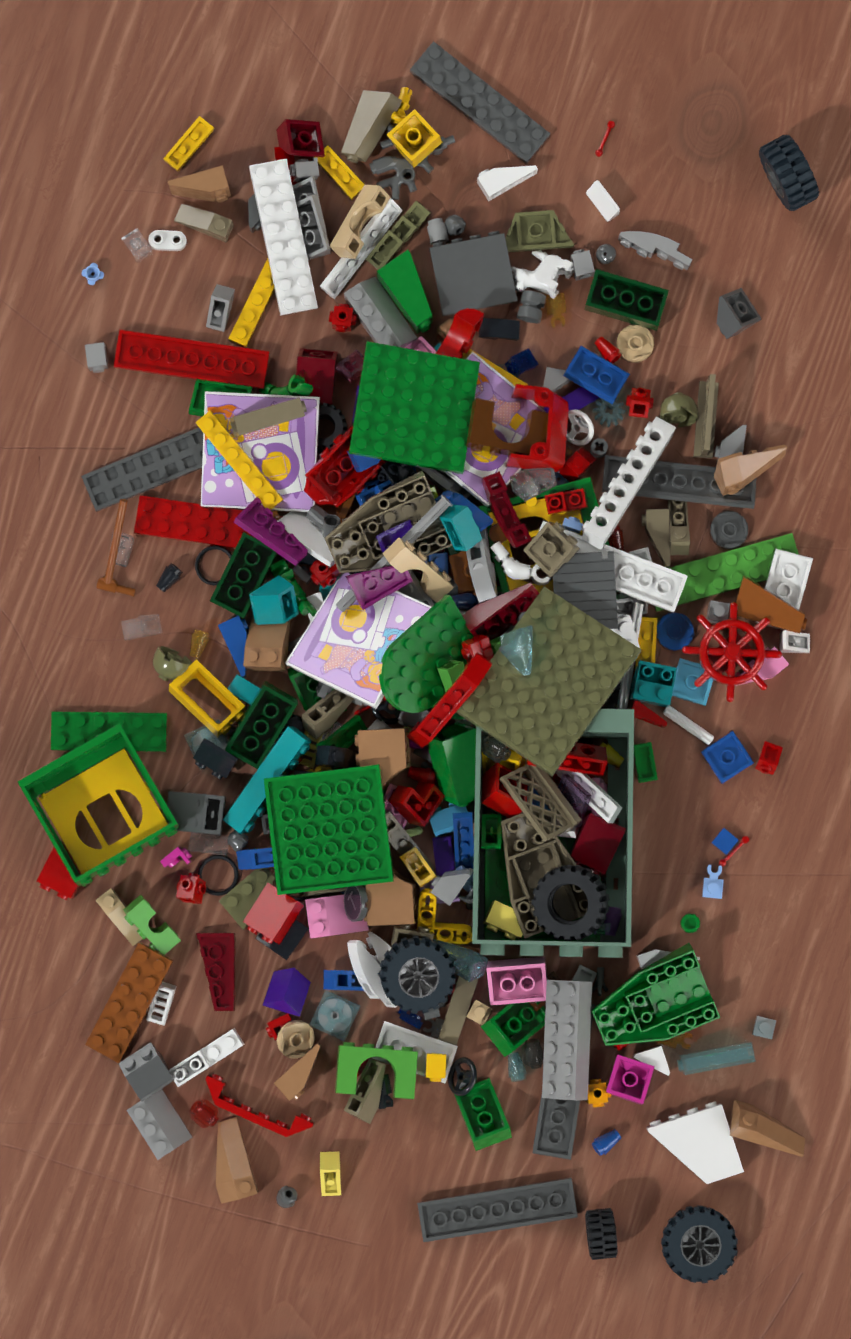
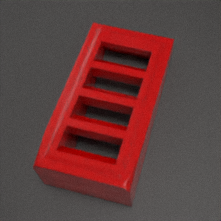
[631,700,668,728]

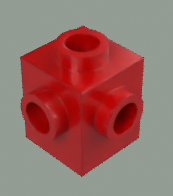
[329,304,357,333]
[626,387,654,418]
[310,559,341,588]
[176,873,206,904]

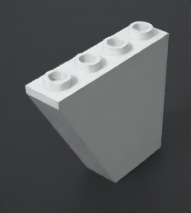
[646,1101,744,1184]

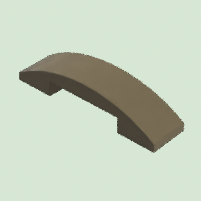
[386,811,435,870]
[438,966,481,1045]

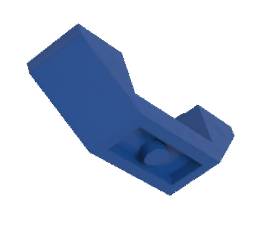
[236,847,274,870]

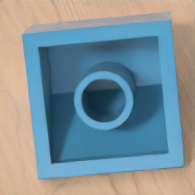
[429,803,468,838]

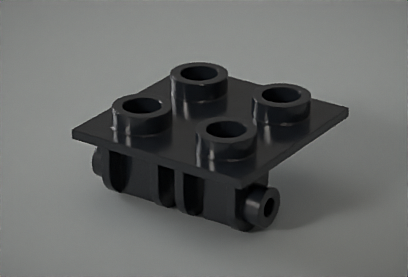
[378,461,416,485]

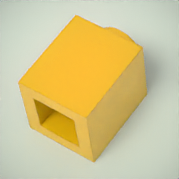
[426,1053,446,1082]

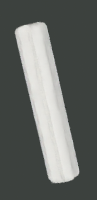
[663,706,714,745]

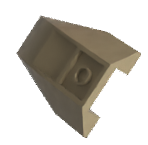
[501,810,588,939]

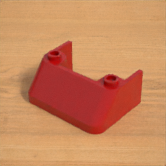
[506,384,569,472]

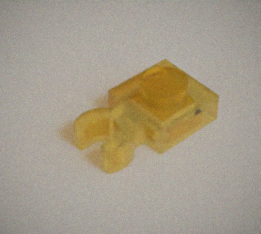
[545,293,566,328]

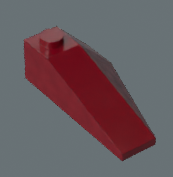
[462,582,539,641]

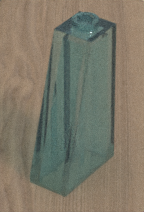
[677,1041,756,1075]

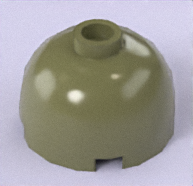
[660,392,698,428]
[153,646,192,681]

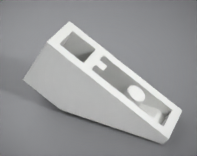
[477,165,538,202]

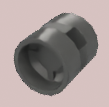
[517,290,546,324]

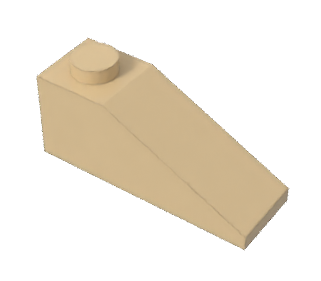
[96,888,143,946]

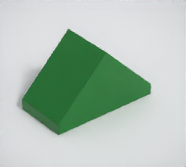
[481,814,502,849]

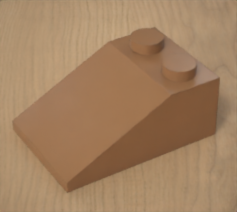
[168,166,231,203]
[243,615,291,672]
[274,1043,321,1101]

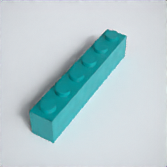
[223,726,312,834]

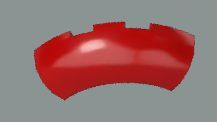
[435,308,484,359]

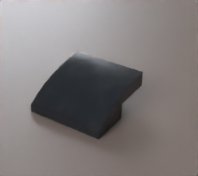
[256,919,309,960]

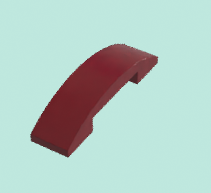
[482,471,532,548]

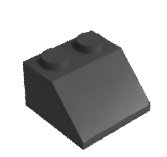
[118,1042,174,1101]

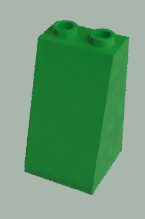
[377,250,432,334]
[427,722,476,807]

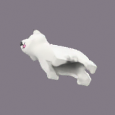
[511,250,574,299]

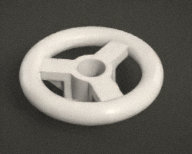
[566,410,594,446]

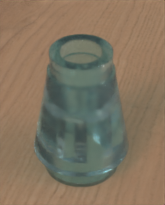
[508,1052,527,1082]

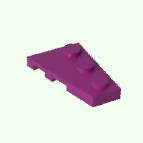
[345,565,413,610]

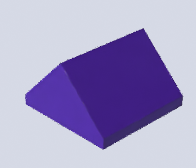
[263,968,311,1017]

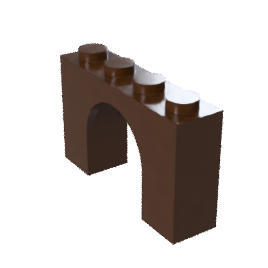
[466,398,549,458]

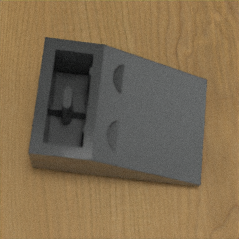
[165,791,226,836]

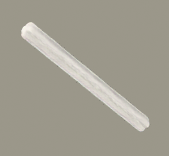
[616,602,644,709]

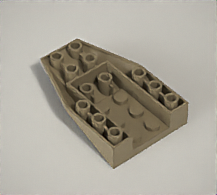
[325,471,452,573]

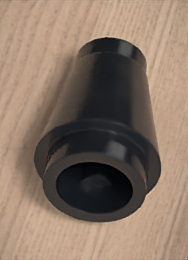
[156,563,183,592]

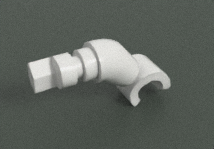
[490,541,551,585]

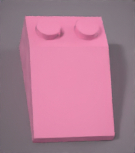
[305,895,369,939]

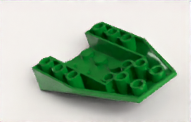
[592,943,720,1046]

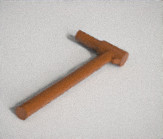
[97,499,136,596]

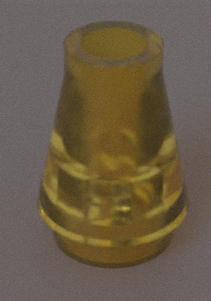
[189,629,210,659]

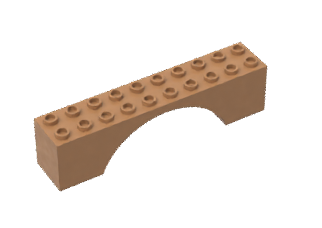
[355,728,418,926]

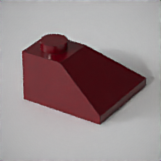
[276,119,325,157]

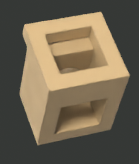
[466,999,492,1025]

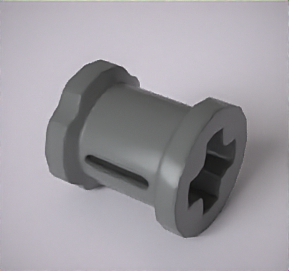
[590,438,608,458]

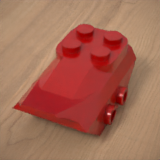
[304,425,384,507]

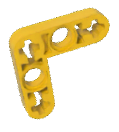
[417,888,472,944]

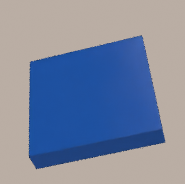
[701,731,754,784]

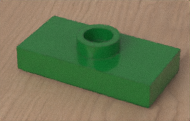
[634,742,658,783]

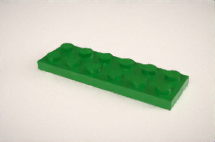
[51,712,167,752]

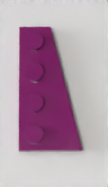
[234,497,308,566]

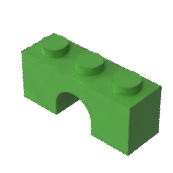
[123,894,181,955]

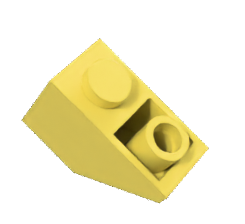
[483,900,523,940]

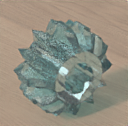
[593,397,625,427]

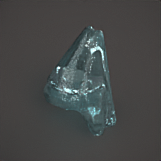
[499,625,533,676]

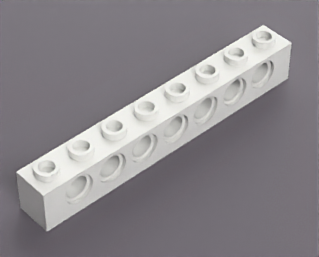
[581,416,676,550]

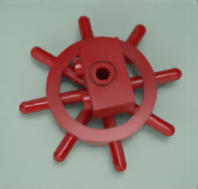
[682,602,782,702]

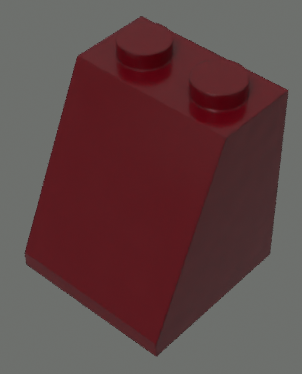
[296,348,338,405]
[569,813,626,875]

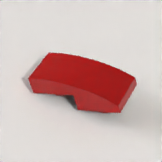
[545,488,588,515]

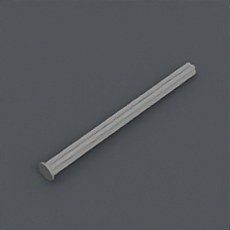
[336,495,453,612]

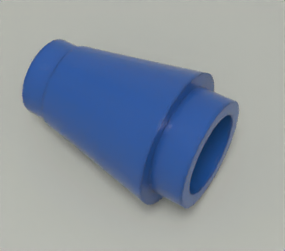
[591,1129,621,1156]

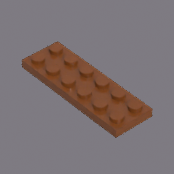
[85,942,174,1063]

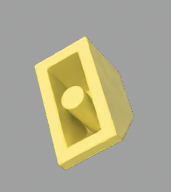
[320,1151,341,1196]

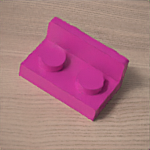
[160,847,192,868]

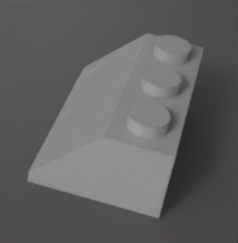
[127,1089,193,1160]

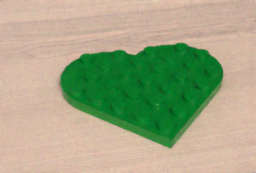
[379,595,474,720]

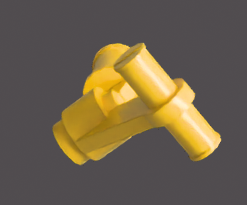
[390,87,412,124]

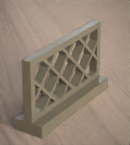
[693,374,719,459]
[499,765,581,842]

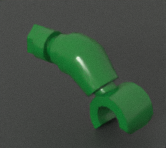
[259,374,313,396]
[270,559,317,617]

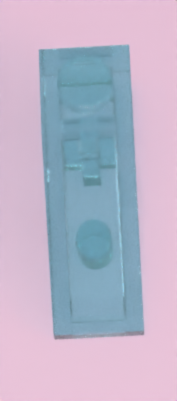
[433,939,488,982]

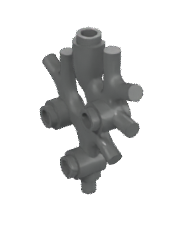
[369,123,455,200]

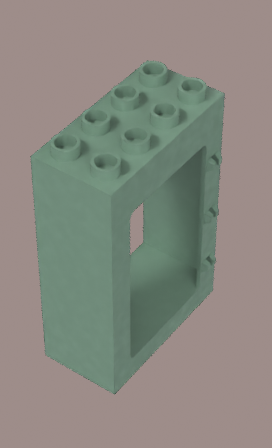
[472,709,634,958]

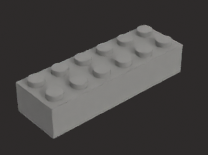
[542,980,592,1100]

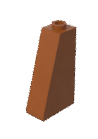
[736,576,807,634]

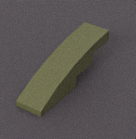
[366,201,431,270]

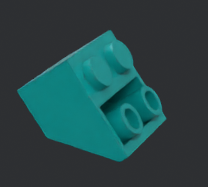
[440,504,483,551]
[249,575,299,625]
[628,660,677,707]

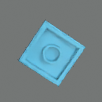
[672,658,713,706]

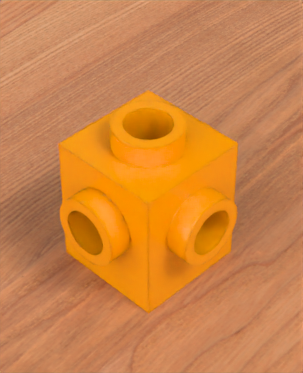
[587,1079,611,1107]

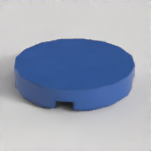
[656,612,694,651]

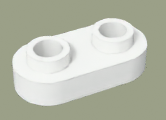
[148,230,187,251]

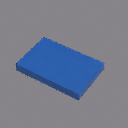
[563,346,630,404]

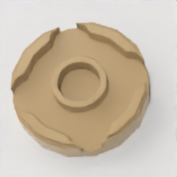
[616,325,654,363]
[277,1020,315,1059]

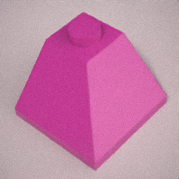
[606,1054,655,1105]

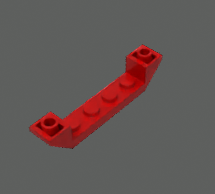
[406,652,492,748]
[205,1073,314,1137]

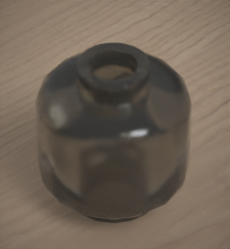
[482,735,511,763]
[521,1038,544,1069]

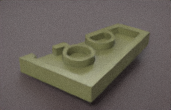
[219,868,275,930]

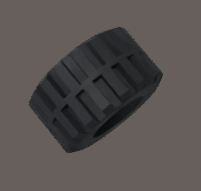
[318,403,347,453]
[585,1208,618,1260]

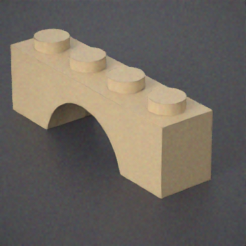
[330,185,390,259]
[383,538,454,603]

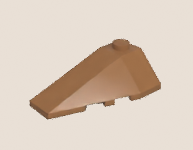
[714,445,787,496]
[730,1100,805,1157]
[216,1117,259,1204]

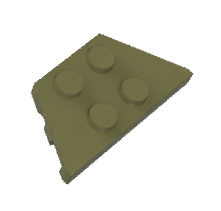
[505,210,574,252]

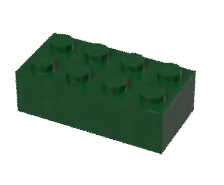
[584,269,669,331]
[210,531,277,618]
[225,681,298,769]

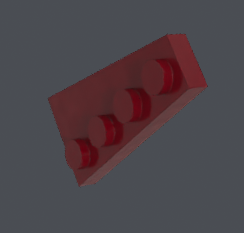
[196,933,236,1011]

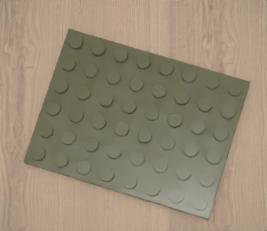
[456,587,641,777]

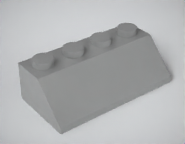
[344,277,418,348]

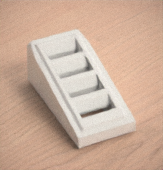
[146,982,177,1026]

